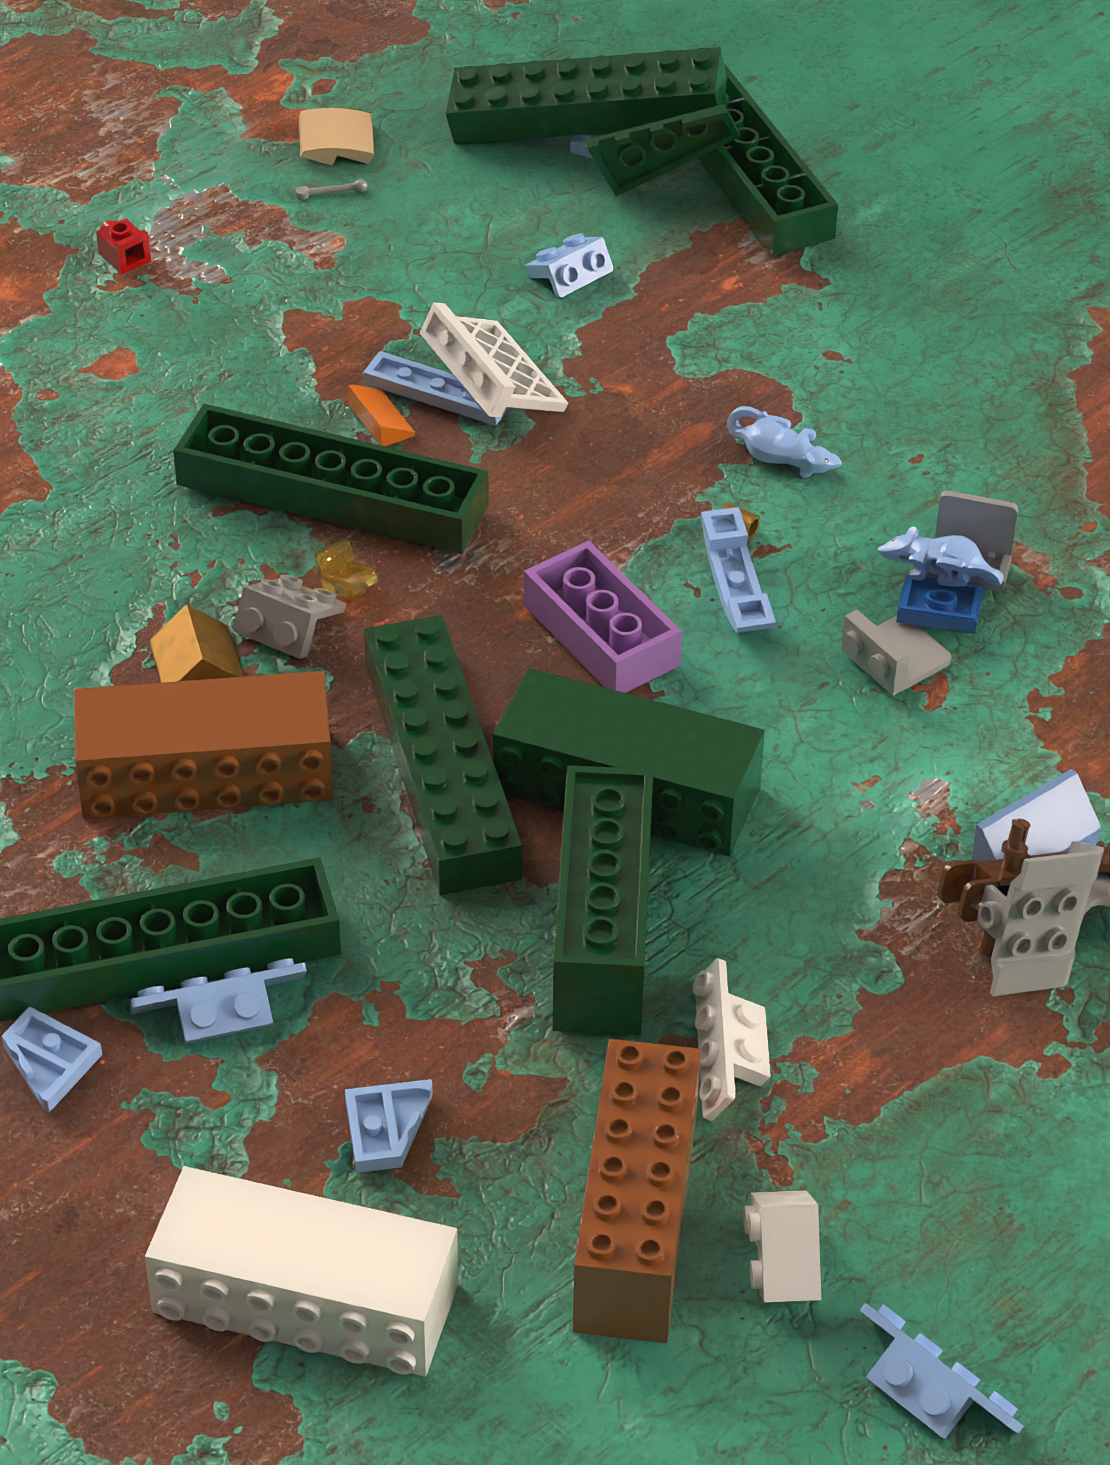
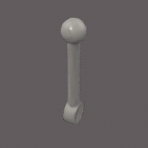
[295,179,368,200]

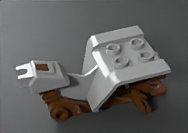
[937,818,1110,996]

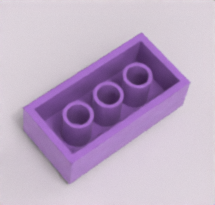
[524,541,682,693]

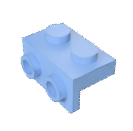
[525,233,613,297]

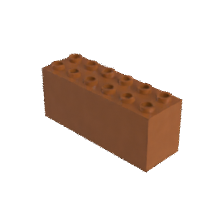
[74,671,334,819]
[573,1039,701,1343]

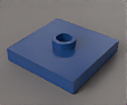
[896,574,984,634]

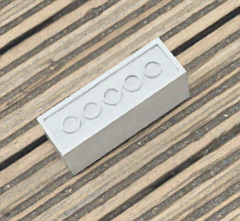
[145,1166,458,1377]

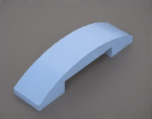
[701,507,776,633]

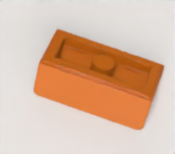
[348,385,415,446]

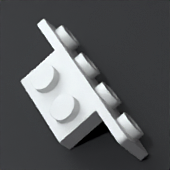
[693,958,771,1121]

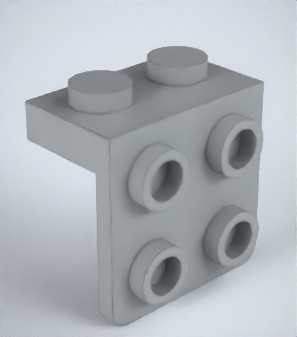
[926,490,1019,592]
[232,575,346,659]
[841,609,952,696]

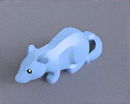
[727,406,842,479]
[878,527,1004,587]

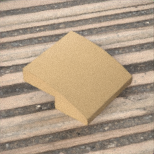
[299,108,374,166]

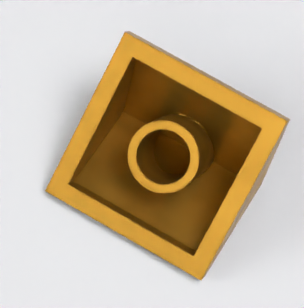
[150,604,244,683]

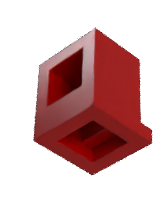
[96,218,151,275]

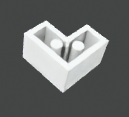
[743,1190,821,1302]

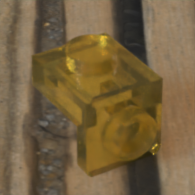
[313,540,378,599]

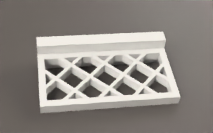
[419,302,568,418]

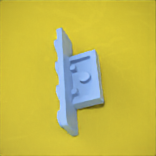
[130,959,307,1044]
[860,1303,1024,1439]

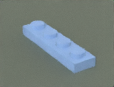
[363,351,510,426]

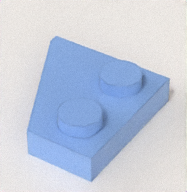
[2,1006,102,1112]
[345,1079,433,1173]

